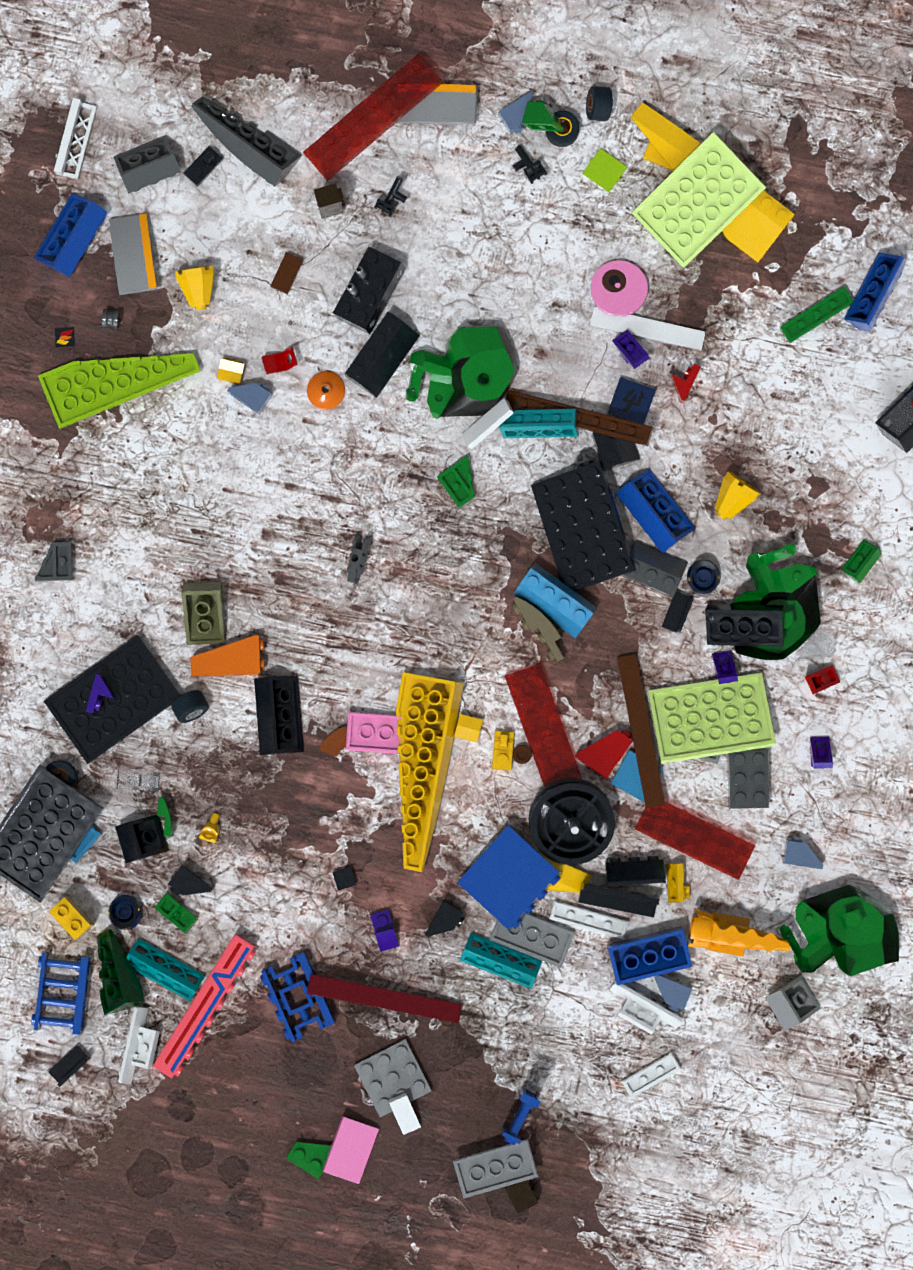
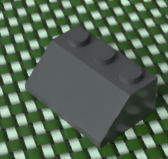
[114,135,181,194]
[621,540,687,598]

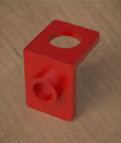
[261,347,298,374]

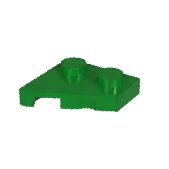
[437,456,475,508]
[286,1141,331,1179]

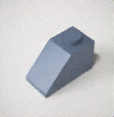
[498,91,532,135]
[227,383,272,415]
[783,837,823,869]
[654,975,692,1012]

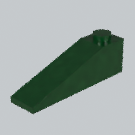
[97,929,145,1015]

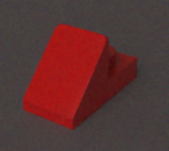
[671,364,701,404]
[805,665,840,694]

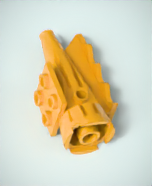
[687,908,791,957]

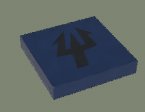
[607,377,656,424]

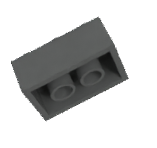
[727,750,769,809]

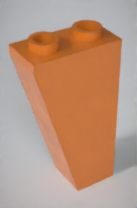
[190,635,265,677]

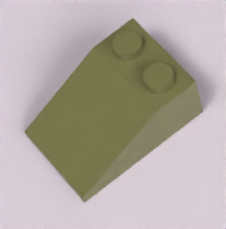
[181,582,225,645]

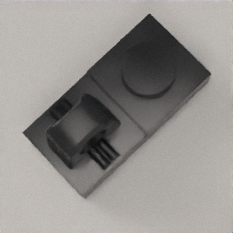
[183,146,223,187]

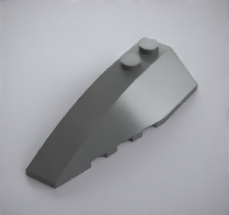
[191,96,302,187]

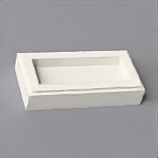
[388,1093,421,1135]

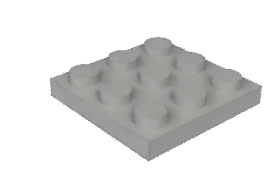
[354,1039,432,1117]

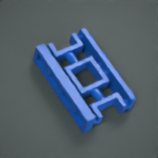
[260,952,335,1042]

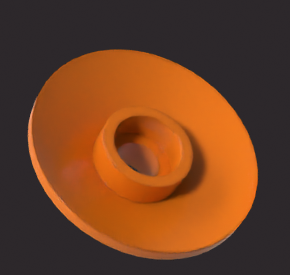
[307,372,345,410]

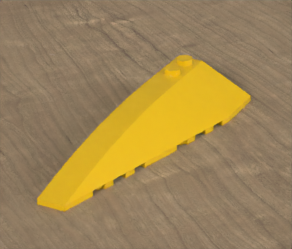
[630,102,795,263]
[396,672,464,872]

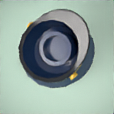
[687,560,720,595]
[108,895,142,930]

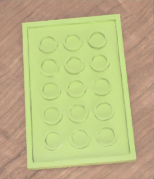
[632,132,767,268]
[648,673,776,764]

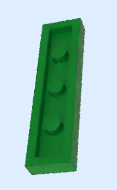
[780,287,853,344]

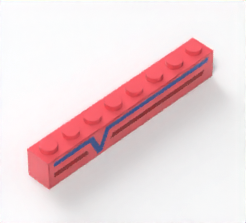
[153,934,256,1078]

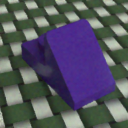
[612,329,650,369]
[712,651,738,684]
[86,674,115,714]
[810,736,833,769]
[370,909,399,952]

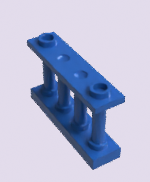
[31,952,91,1035]
[501,1087,541,1145]

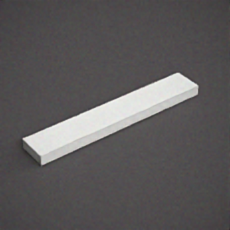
[590,307,705,351]

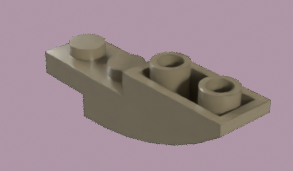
[512,597,564,663]

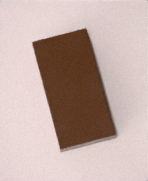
[270,252,304,295]

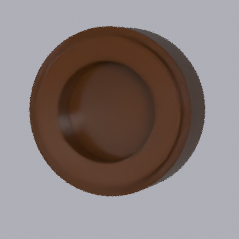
[513,745,532,764]

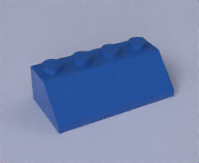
[34,193,107,277]
[844,252,905,332]
[616,469,696,554]
[607,926,692,985]

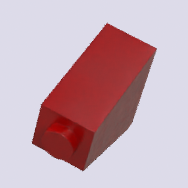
[574,729,633,779]

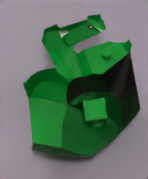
[406,327,517,419]
[731,544,821,660]
[780,885,899,978]

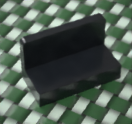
[662,592,694,634]
[48,1045,90,1087]

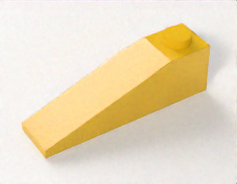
[540,853,592,893]

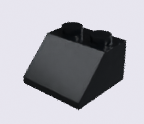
[592,433,640,471]
[115,815,169,863]

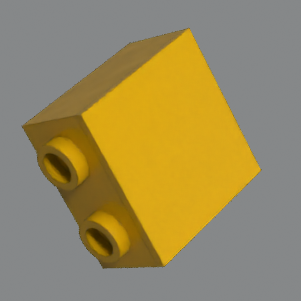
[49,897,95,940]

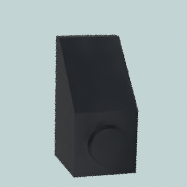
[168,865,214,896]
[425,901,465,937]

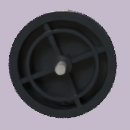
[528,778,615,865]

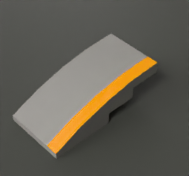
[397,84,477,125]
[109,213,157,295]

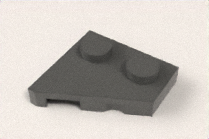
[35,542,73,582]

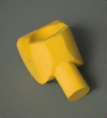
[199,813,220,843]

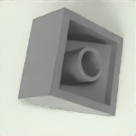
[765,975,821,1031]

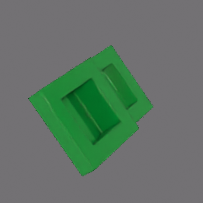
[157,797,173,837]
[154,893,198,934]

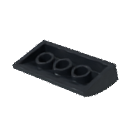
[705,604,784,647]

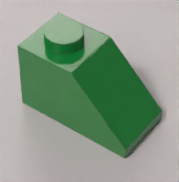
[522,100,563,132]

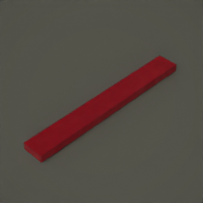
[306,975,462,1023]

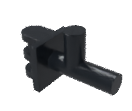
[512,145,547,184]
[374,176,408,217]

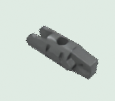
[347,534,372,584]

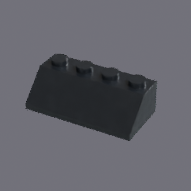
[345,311,420,398]
[254,676,304,755]

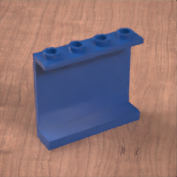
[457,825,562,930]

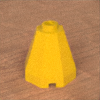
[175,265,215,310]
[714,471,761,520]

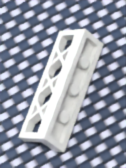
[54,98,97,180]

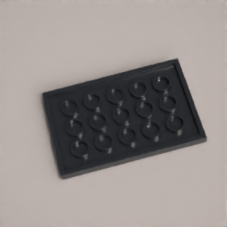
[531,461,636,591]
[44,635,181,764]
[0,764,104,903]

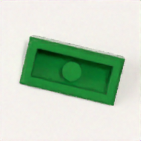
[841,540,882,583]

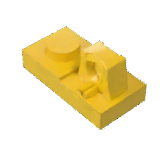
[492,731,514,771]
[666,863,690,903]

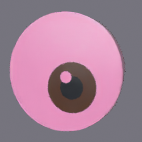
[591,260,648,317]

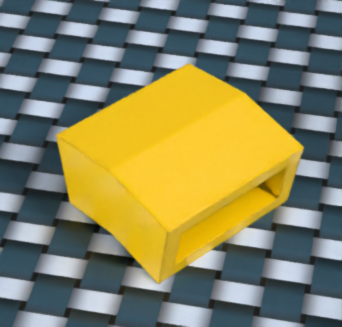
[217,357,246,385]
[454,714,483,743]

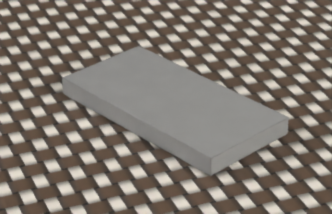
[489,913,575,968]
[453,1139,538,1199]

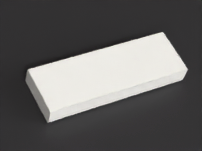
[462,398,514,449]
[621,1052,681,1098]

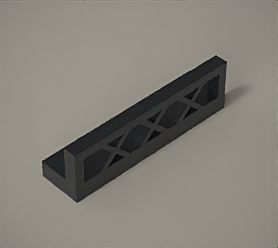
[578,883,660,918]

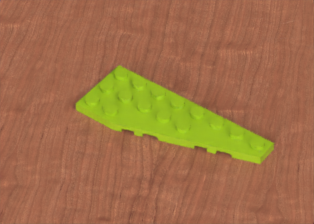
[38,353,201,429]

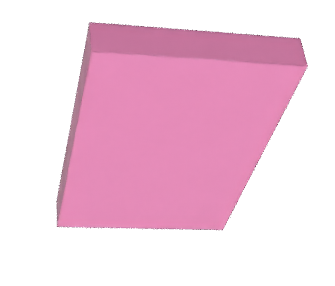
[345,712,401,754]
[322,1116,379,1184]

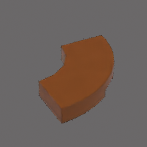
[319,726,347,757]

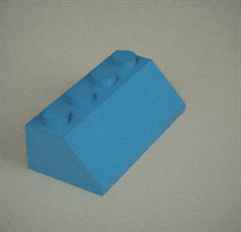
[514,563,597,639]

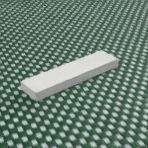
[549,901,628,940]

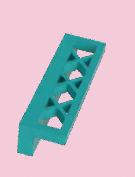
[499,409,579,439]
[460,933,542,989]
[126,938,205,1002]

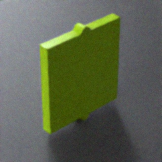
[582,148,627,193]

